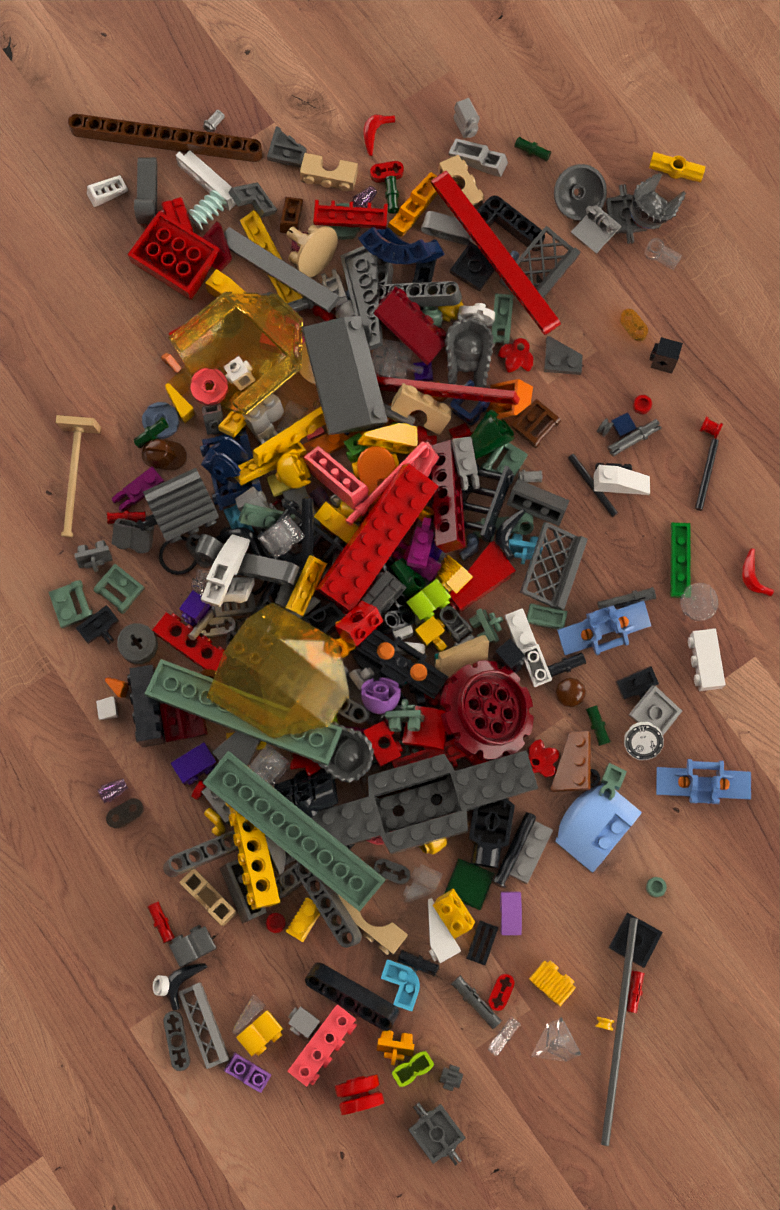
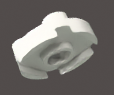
[458,303,495,327]

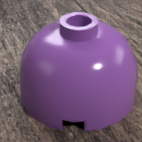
[361,678,400,715]

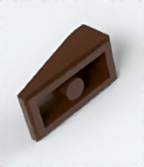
[280,197,303,234]

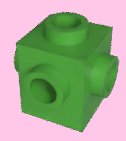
[344,433,369,462]

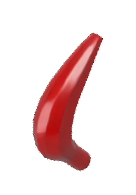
[363,114,395,156]
[742,548,774,597]

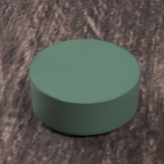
[646,877,667,897]

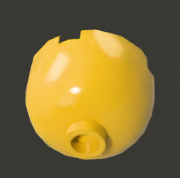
[276,449,311,489]

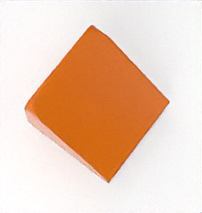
[105,677,129,698]

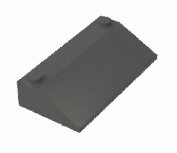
[302,316,388,435]

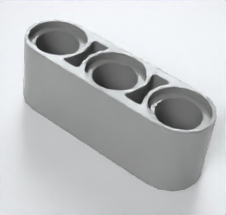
[421,211,472,245]

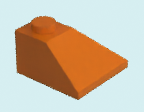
[487,379,533,419]

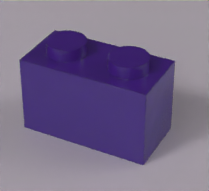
[179,590,211,627]
[171,742,218,785]

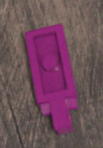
[407,517,434,569]

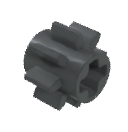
[439,1064,463,1091]

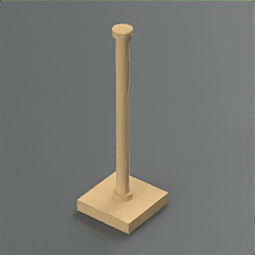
[56,415,101,537]

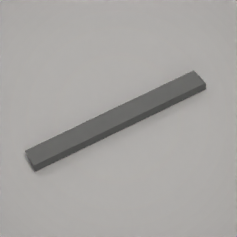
[224,227,340,313]

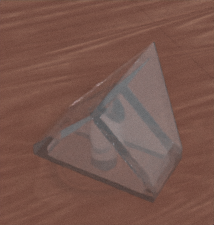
[531,1017,581,1062]

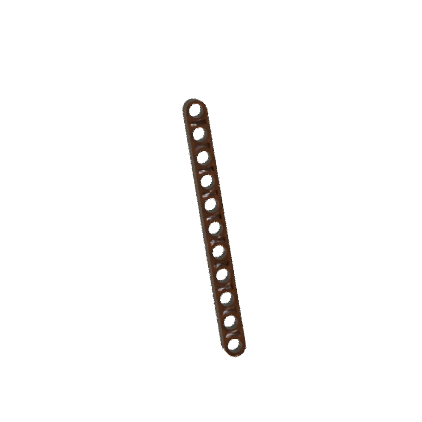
[68,114,263,162]

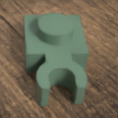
[599,763,627,800]

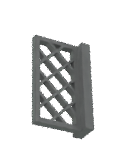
[499,226,581,298]
[520,522,588,610]

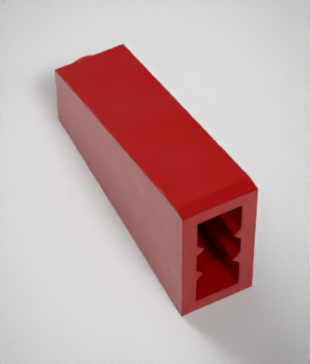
[449,540,516,613]

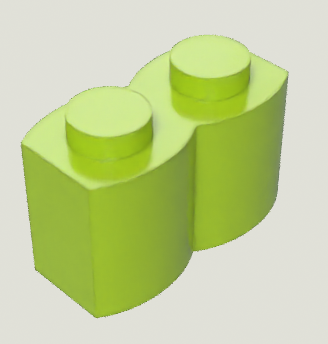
[406,579,451,621]
[392,1051,434,1087]

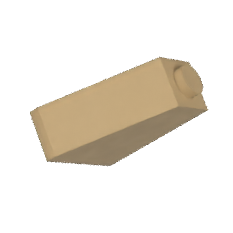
[435,635,489,678]

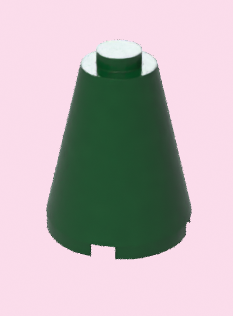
[470,410,515,460]

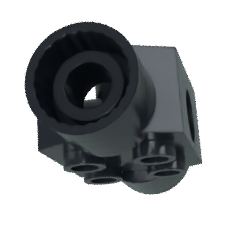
[468,798,515,869]

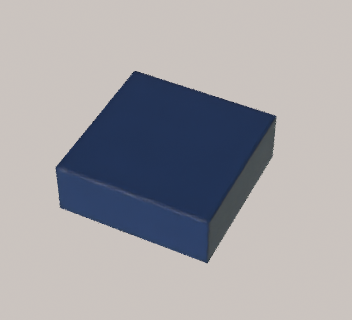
[611,412,637,438]

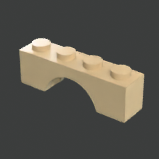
[330,895,408,955]

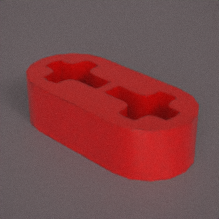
[370,161,404,183]
[488,974,515,1011]

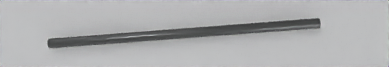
[601,918,638,1146]

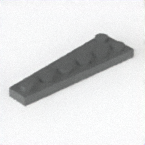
[340,246,383,350]

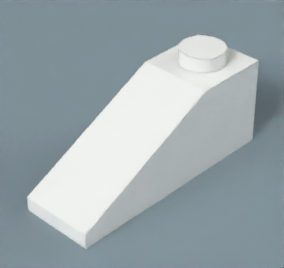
[594,465,650,495]
[428,898,461,964]

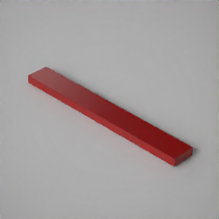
[376,376,520,405]

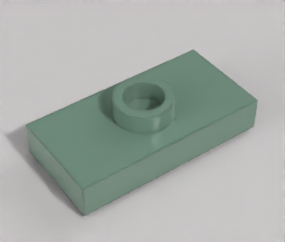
[527,603,568,630]

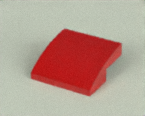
[402,706,447,750]

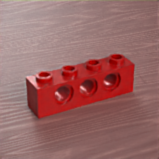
[152,612,229,673]

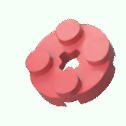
[190,368,229,406]

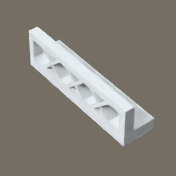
[176,150,236,211]

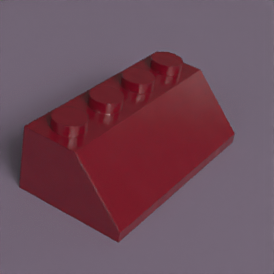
[373,286,446,365]

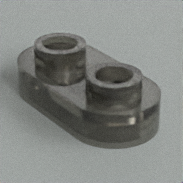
[106,798,144,829]

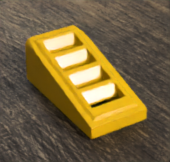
[165,383,195,423]

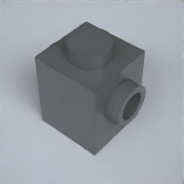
[202,403,224,435]

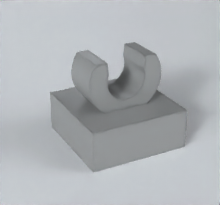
[348,668,375,690]

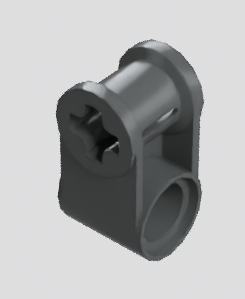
[439,606,473,643]

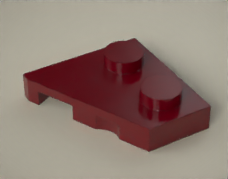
[202,221,232,272]

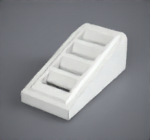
[87,175,128,207]

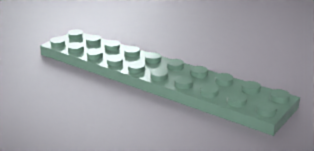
[145,659,343,766]
[203,751,386,912]

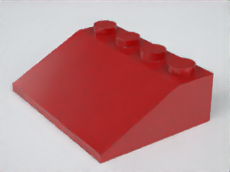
[127,211,220,300]

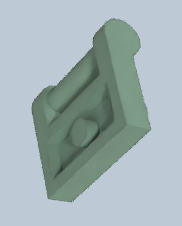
[480,443,528,481]
[93,564,145,614]
[49,580,93,628]

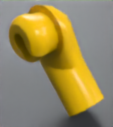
[204,808,225,837]

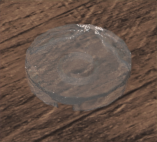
[681,583,718,621]

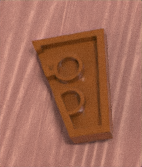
[550,731,591,792]

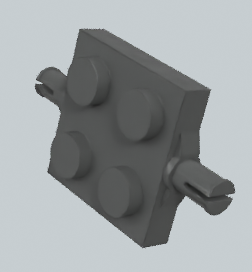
[606,184,647,244]
[408,1102,466,1166]

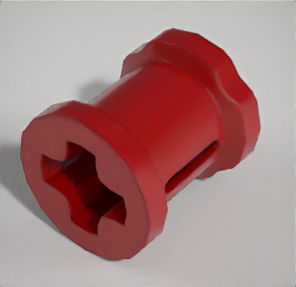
[699,416,723,439]

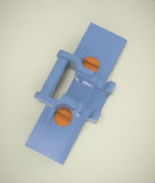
[557,600,651,656]
[656,759,751,804]

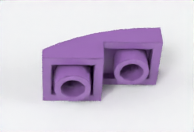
[500,892,522,935]
[224,1052,271,1093]

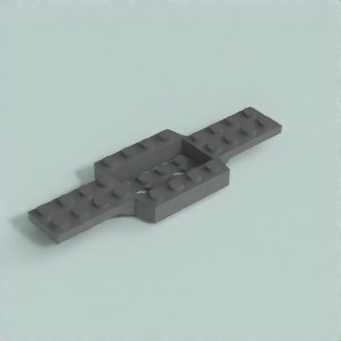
[311,750,538,855]

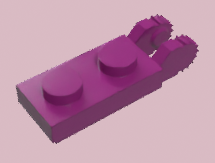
[112,467,164,512]
[392,540,442,581]

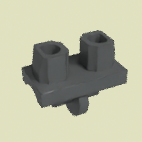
[74,540,113,572]

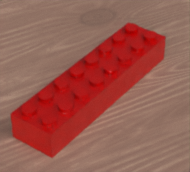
[316,463,439,612]

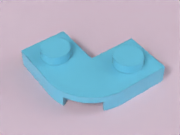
[381,959,420,1011]

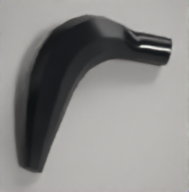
[496,509,526,560]
[215,528,262,556]
[166,963,207,1011]

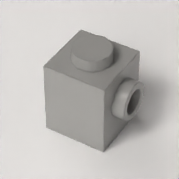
[288,1006,320,1038]

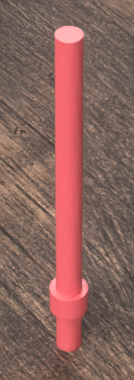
[345,441,428,526]

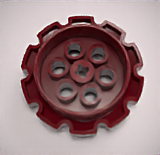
[440,660,534,761]

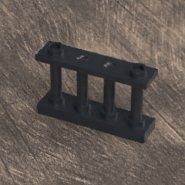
[462,462,514,542]
[256,499,345,572]

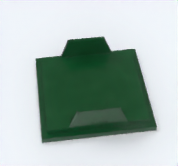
[444,858,495,910]

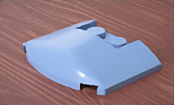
[556,783,642,873]

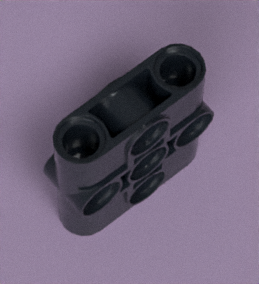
[274,768,338,818]

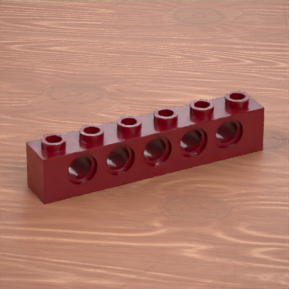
[430,440,465,553]

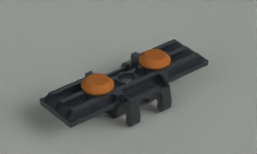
[355,629,449,700]

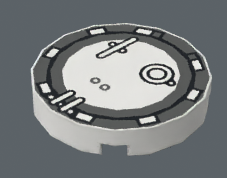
[624,722,664,760]

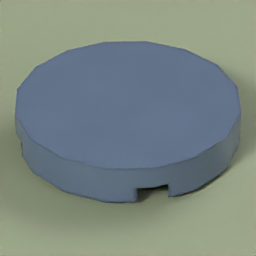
[142,402,180,439]

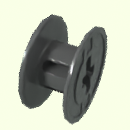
[117,623,158,664]

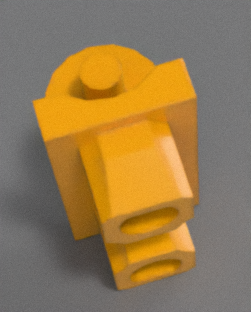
[376,1030,415,1066]

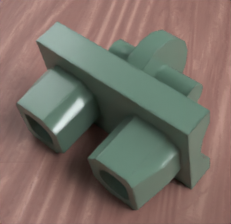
[469,608,504,643]
[385,699,424,732]

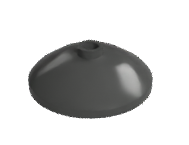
[554,164,607,220]

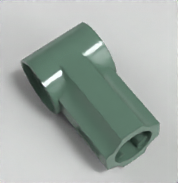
[496,513,534,535]

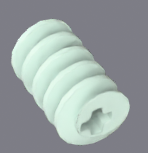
[188,190,228,231]

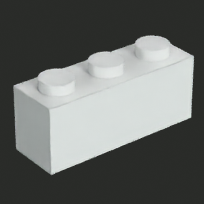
[688,628,726,691]

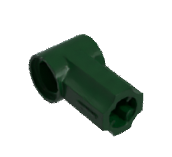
[390,557,426,598]

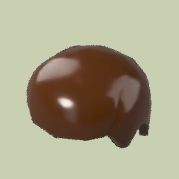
[555,678,586,707]

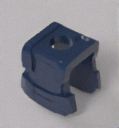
[450,380,491,426]
[201,437,249,482]

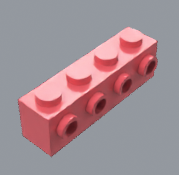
[304,446,369,511]
[287,1004,357,1087]

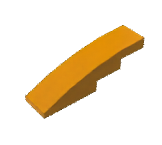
[387,172,438,237]

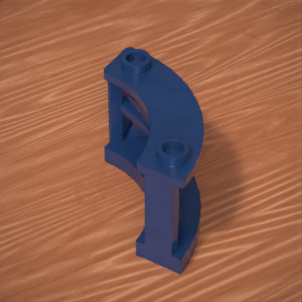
[358,227,445,264]
[200,428,262,511]

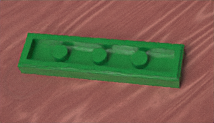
[670,522,691,598]

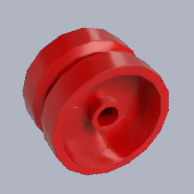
[334,1074,385,1115]

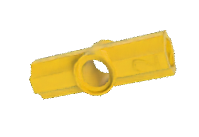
[649,152,706,183]

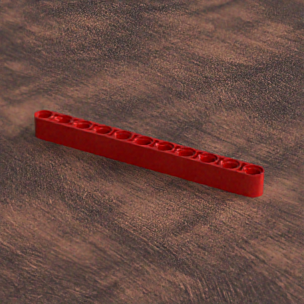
[431,170,561,335]

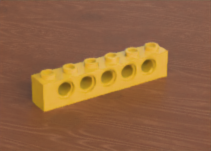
[225,802,280,910]

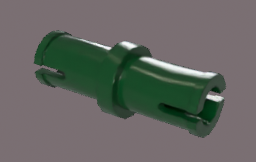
[514,136,552,162]
[385,176,399,214]
[133,418,169,448]
[586,705,611,746]

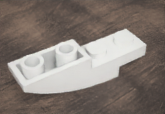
[201,534,250,607]
[504,608,552,687]

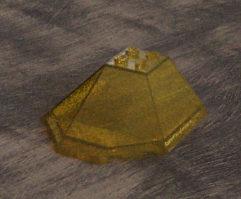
[168,292,303,416]
[207,602,350,738]

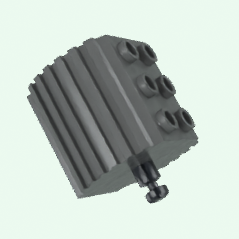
[137,468,219,544]

